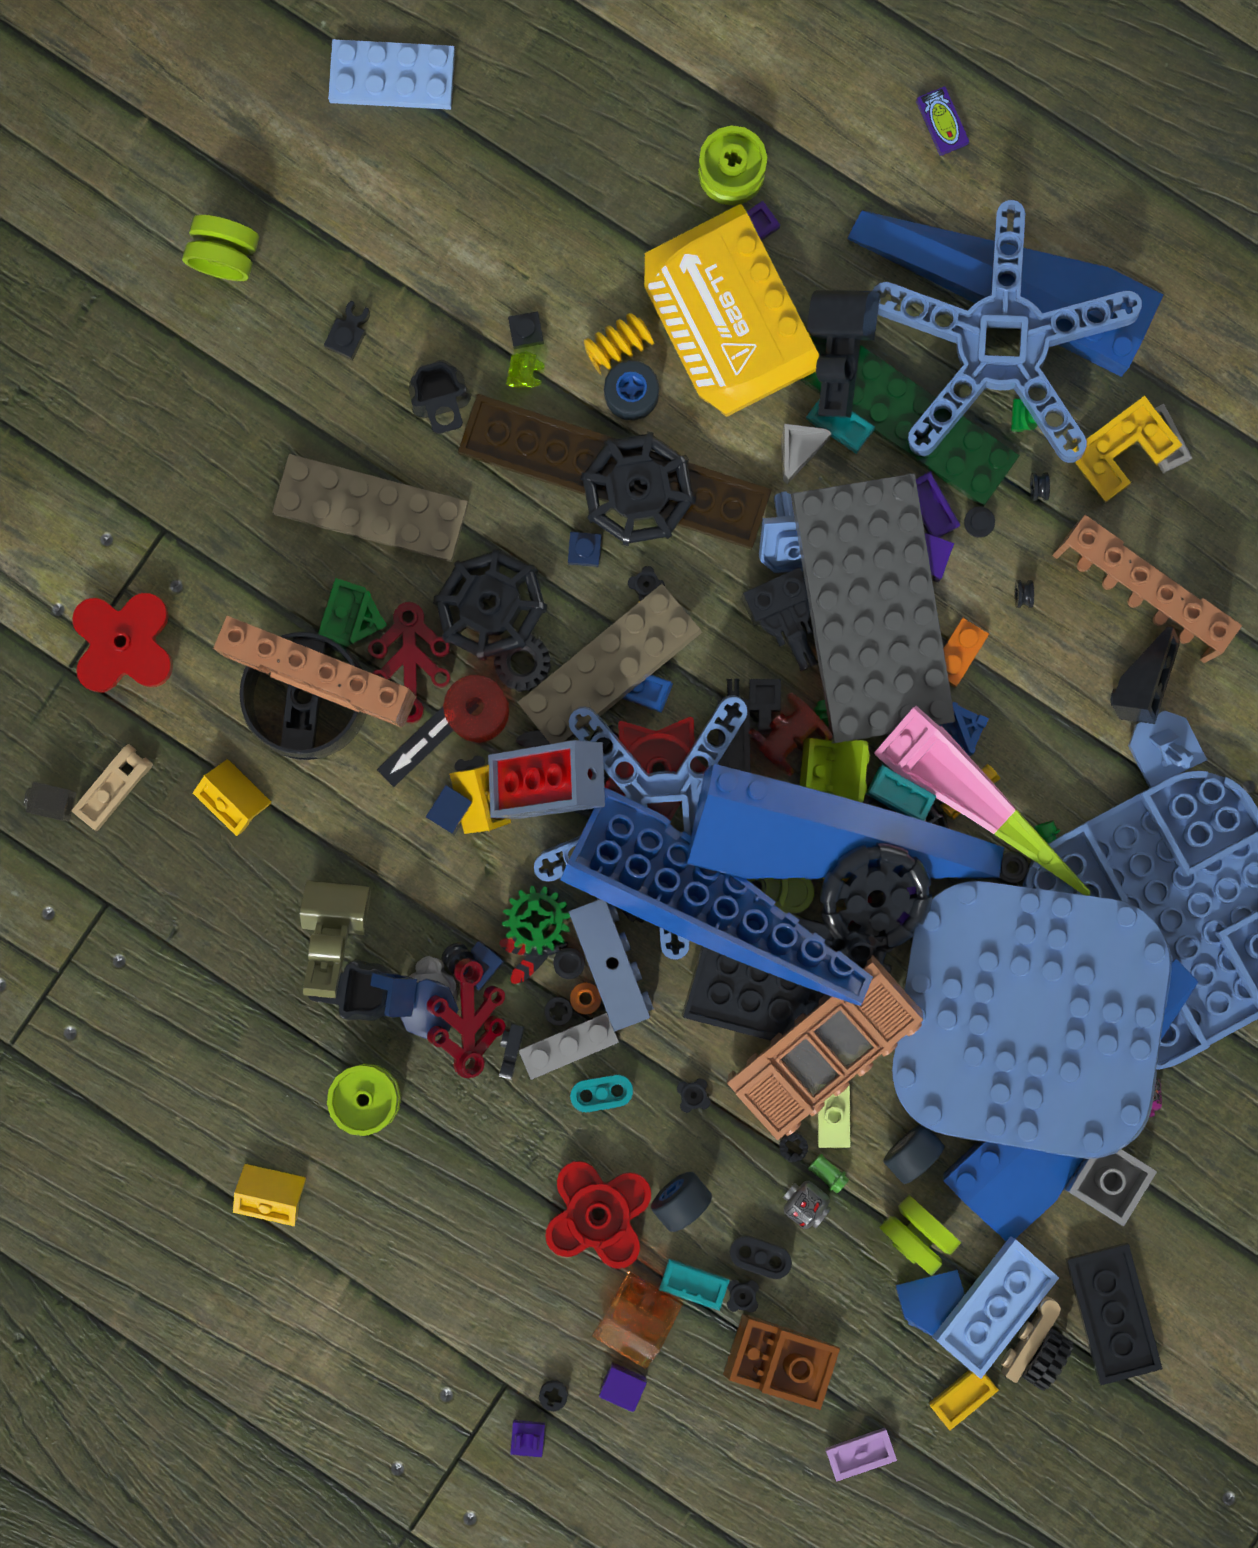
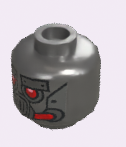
[783,1181,831,1229]

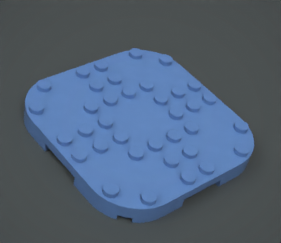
[1023,771,1258,1069]
[892,881,1172,1159]

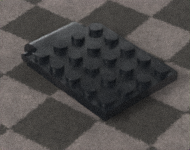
[682,913,893,1054]

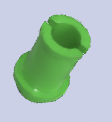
[808,1154,849,1193]

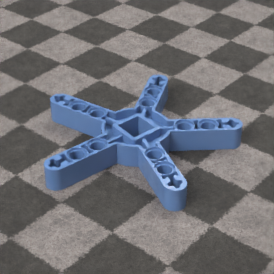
[873,200,1142,463]
[534,695,747,959]

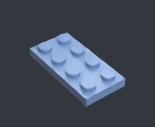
[328,39,455,110]
[932,1236,1059,1379]

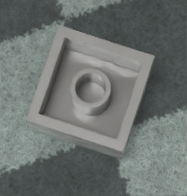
[1064,1149,1157,1226]

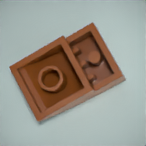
[723,1314,840,1410]

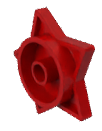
[604,716,706,821]

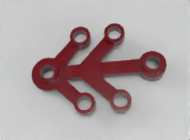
[368,602,451,724]
[427,958,506,1078]

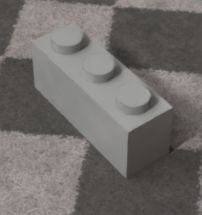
[519,1012,619,1080]

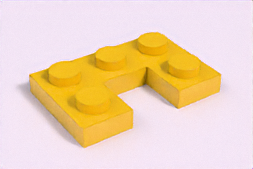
[1072,396,1182,503]

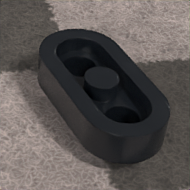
[730,1235,792,1279]

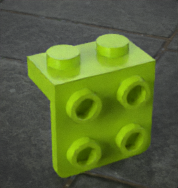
[800,738,870,802]

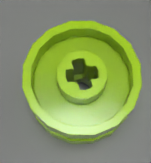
[698,125,767,206]
[182,215,260,281]
[327,1063,401,1136]
[879,1194,962,1276]

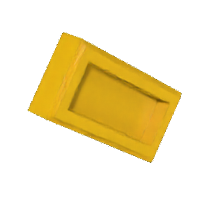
[928,1370,999,1431]

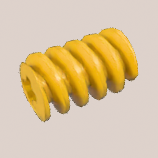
[584,313,654,375]

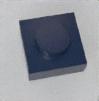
[568,532,601,567]

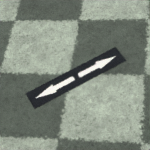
[377,689,479,787]

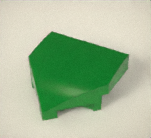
[318,578,387,647]

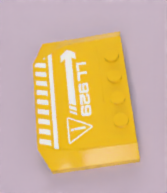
[644,204,819,417]

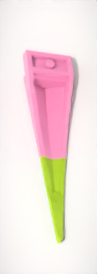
[874,705,1091,896]

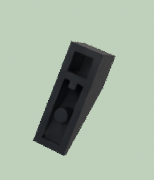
[1110,626,1180,724]

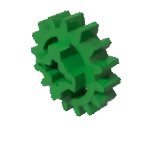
[502,886,571,955]

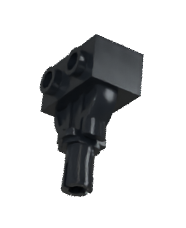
[741,567,819,671]

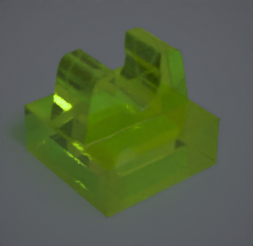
[506,351,545,388]

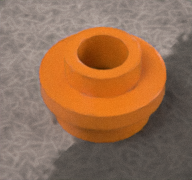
[570,983,601,1014]

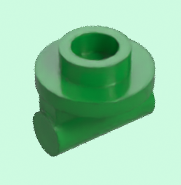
[1011,399,1037,432]

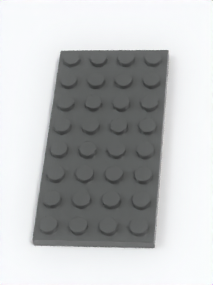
[791,473,955,743]

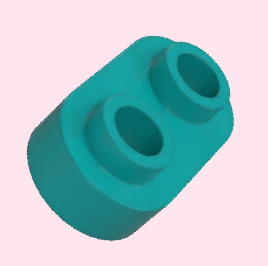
[570,1075,633,1112]

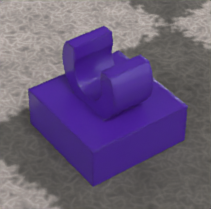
[510,1420,545,1457]

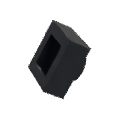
[508,311,544,349]

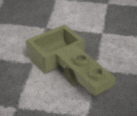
[300,881,371,998]

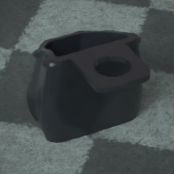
[408,359,471,434]
[308,959,391,1021]

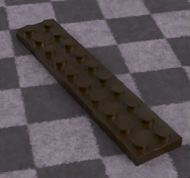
[458,394,772,550]

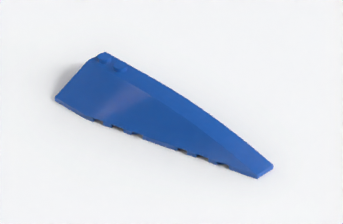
[847,211,1163,377]
[686,764,1004,879]
[560,787,873,1006]
[943,958,1199,1241]

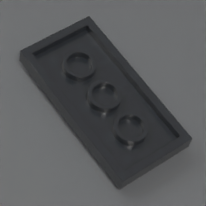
[1065,1243,1163,1385]

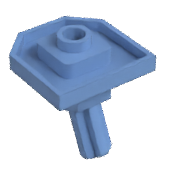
[759,491,803,573]
[1128,711,1207,788]

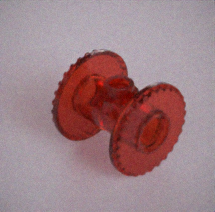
[443,675,509,742]
[748,693,832,777]

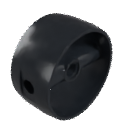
[239,632,367,760]

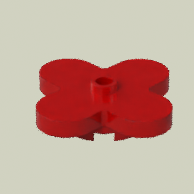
[72,593,173,692]
[545,1161,651,1269]

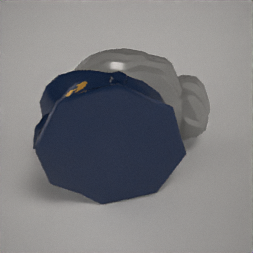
[400,956,459,1039]

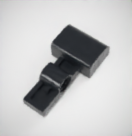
[807,290,880,418]

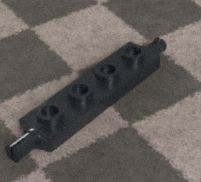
[718,679,751,773]

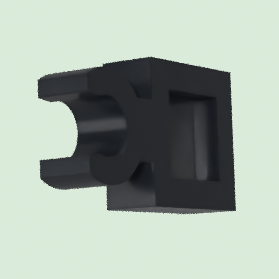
[324,301,370,361]
[499,1023,525,1079]

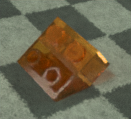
[592,1271,683,1369]

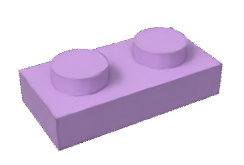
[825,1428,897,1482]

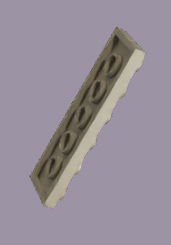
[272,454,469,562]
[518,584,702,744]

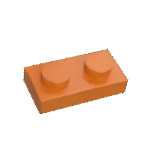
[943,618,989,688]

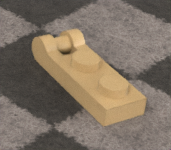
[71,744,153,831]
[1001,1296,1060,1383]

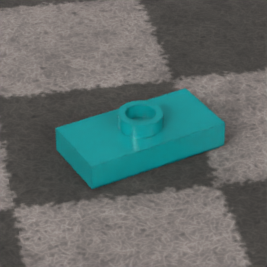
[806,399,875,454]
[866,765,936,821]
[659,1258,730,1311]

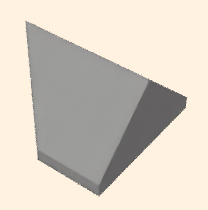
[781,424,831,484]

